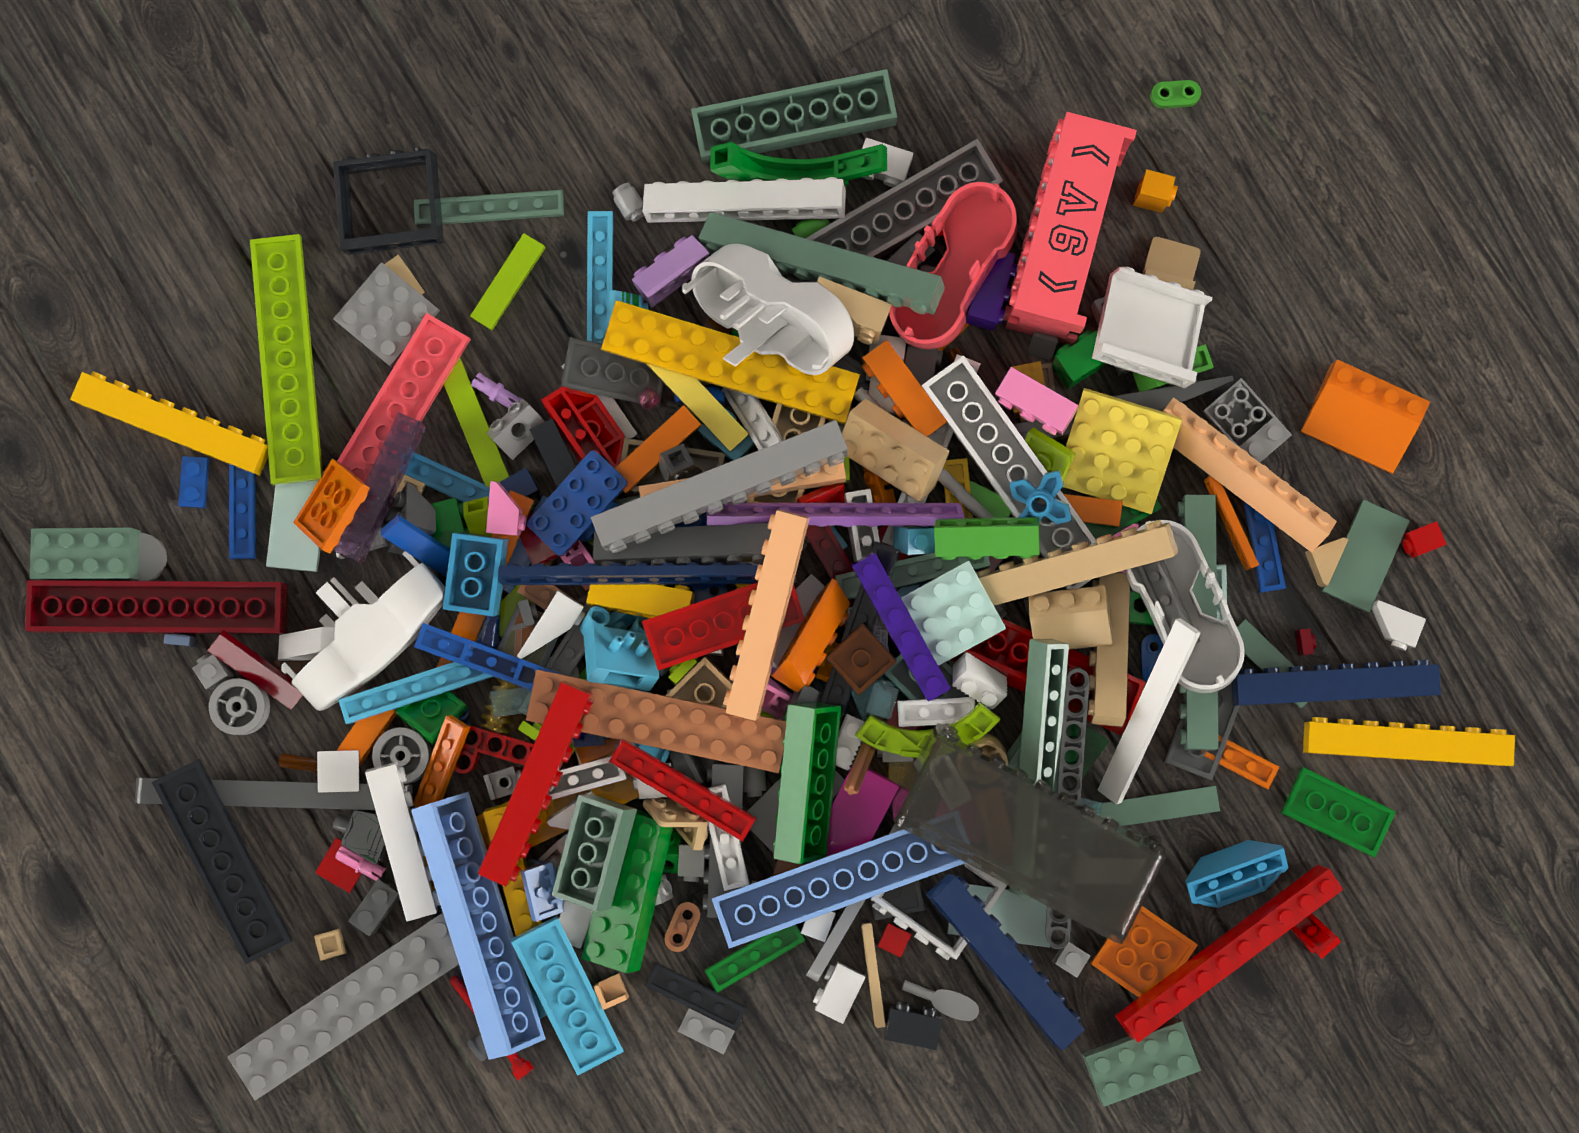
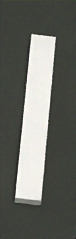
[1098,618,1201,805]

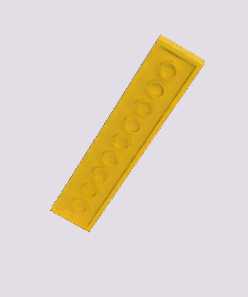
[601,300,860,424]

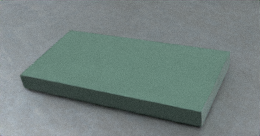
[1321,500,1410,613]

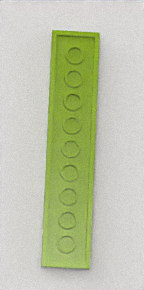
[250,234,323,485]

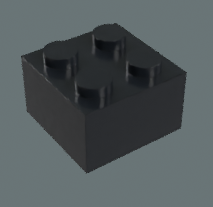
[884,1000,942,1050]

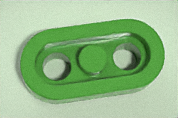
[1150,80,1201,109]

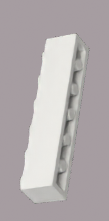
[365,762,440,921]

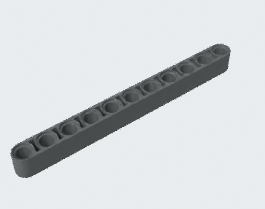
[1045,666,1090,949]
[135,778,413,810]

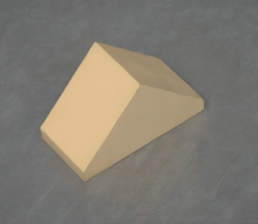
[1305,537,1349,587]

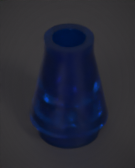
[475,615,501,650]

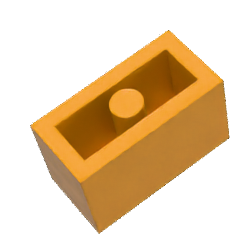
[1133,169,1178,213]

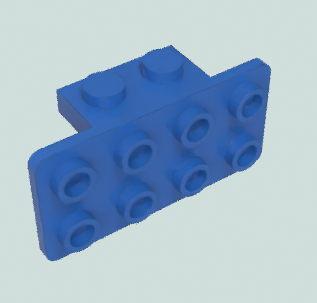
[527,450,628,556]

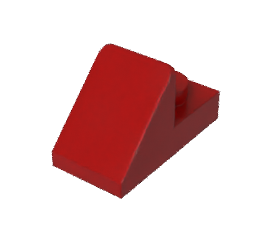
[1291,913,1341,959]

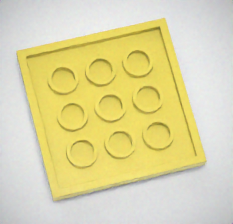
[1063,388,1183,514]

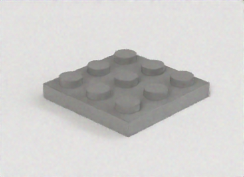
[333,262,440,368]

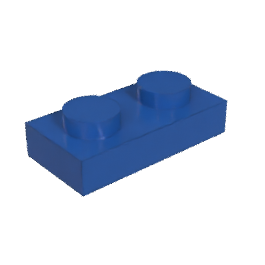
[178,456,210,508]

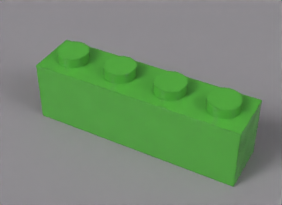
[934,517,1040,560]

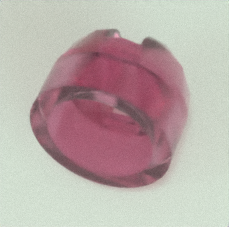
[638,387,660,410]

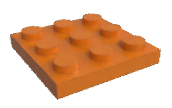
[293,459,370,553]
[1090,900,1198,997]

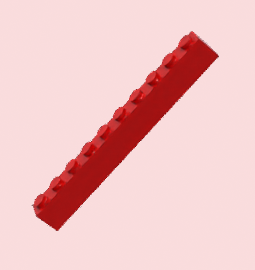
[1115,864,1343,1043]

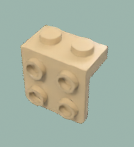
[1142,237,1200,290]
[643,798,708,850]

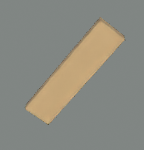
[861,922,886,1028]

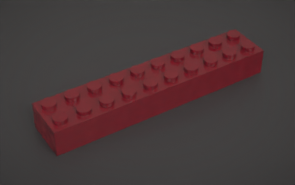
[25,580,288,635]

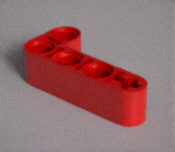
[454,726,534,774]

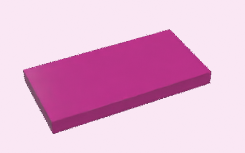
[827,767,900,857]

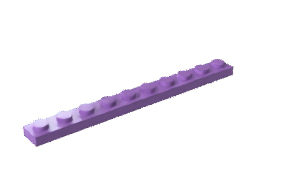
[706,503,964,527]

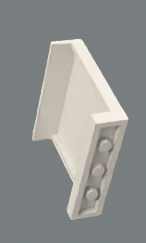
[1092,267,1212,388]

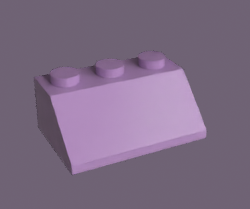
[632,235,709,308]

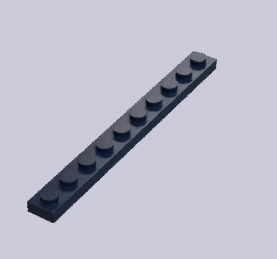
[498,562,758,585]

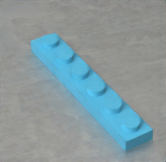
[587,211,613,344]
[338,662,494,724]

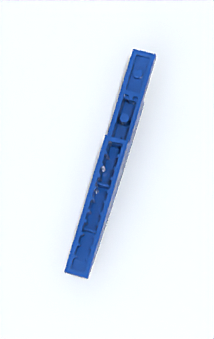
[414,623,561,690]

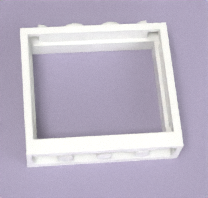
[870,859,1009,960]

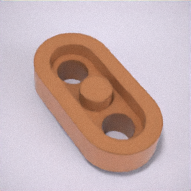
[664,902,701,952]

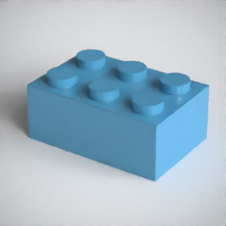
[443,532,509,616]

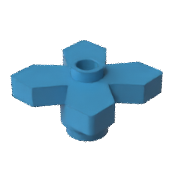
[1009,470,1072,524]

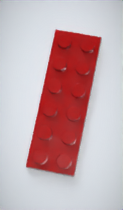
[642,582,806,671]

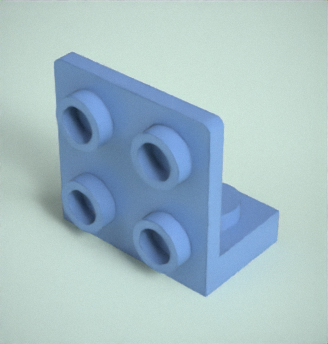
[520,859,564,921]

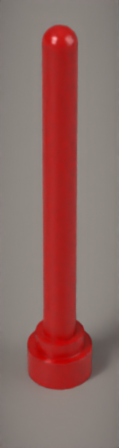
[450,975,534,1081]

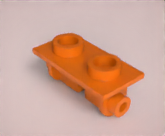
[863,468,896,503]

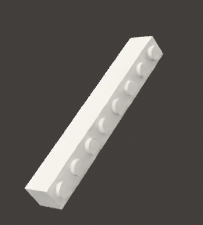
[642,177,846,223]

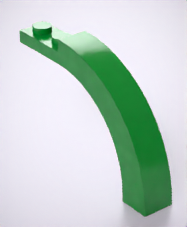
[710,142,887,186]

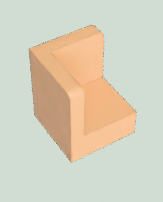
[593,973,629,1010]

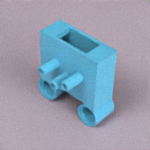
[580,606,659,691]

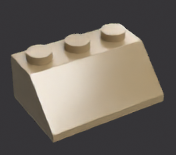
[1028,586,1113,649]

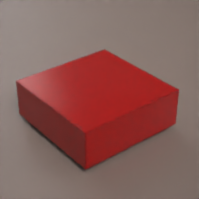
[877,923,912,958]

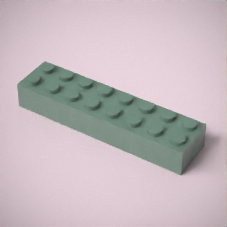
[691,69,897,165]

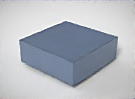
[164,633,196,647]

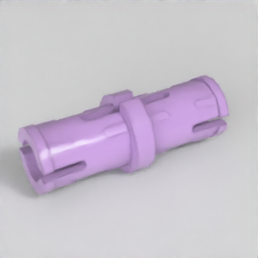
[471,372,522,408]

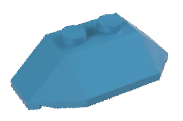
[1185,840,1288,908]

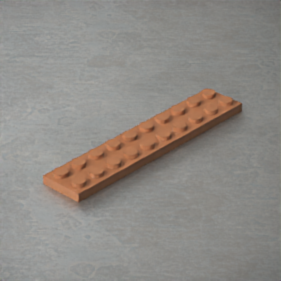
[526,669,786,773]

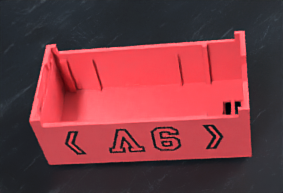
[1003,112,1137,346]

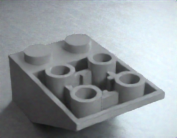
[1203,378,1292,462]

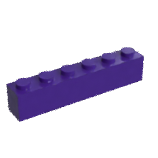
[851,552,951,702]

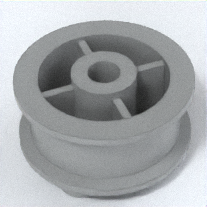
[209,679,270,735]
[372,728,432,784]

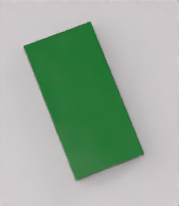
[1281,767,1396,858]

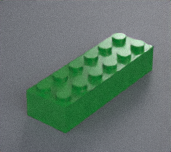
[773,702,841,864]
[581,810,673,973]

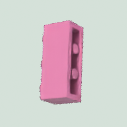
[995,367,1078,435]

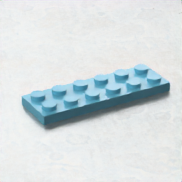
[510,916,624,1076]

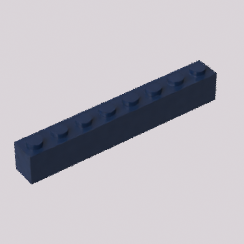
[1231,660,1441,705]
[926,873,1085,1051]

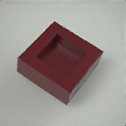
[1295,628,1316,656]

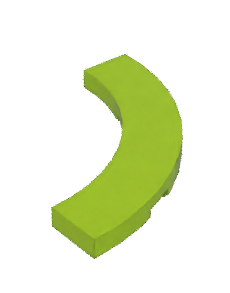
[855,702,1000,758]

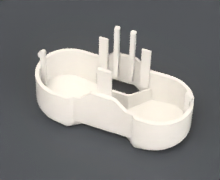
[682,244,854,375]
[1125,520,1244,693]
[281,551,445,711]

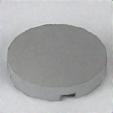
[139,533,167,581]

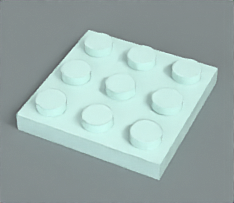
[901,561,1006,666]

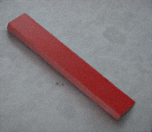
[609,738,756,842]

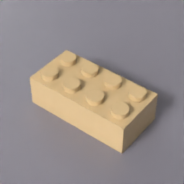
[842,399,950,502]

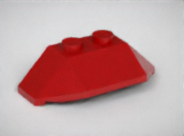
[541,386,626,468]

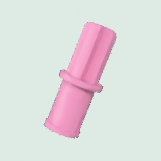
[335,846,386,881]

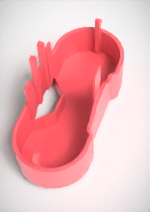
[889,182,1017,350]

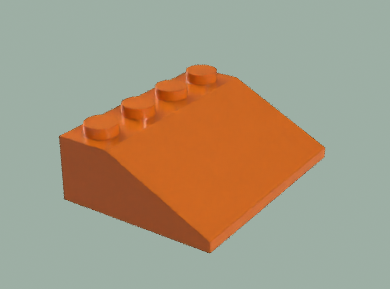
[1300,359,1430,474]

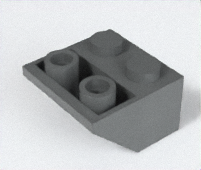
[385,483,436,558]

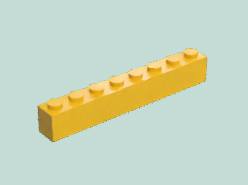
[70,371,268,476]
[1303,717,1515,766]

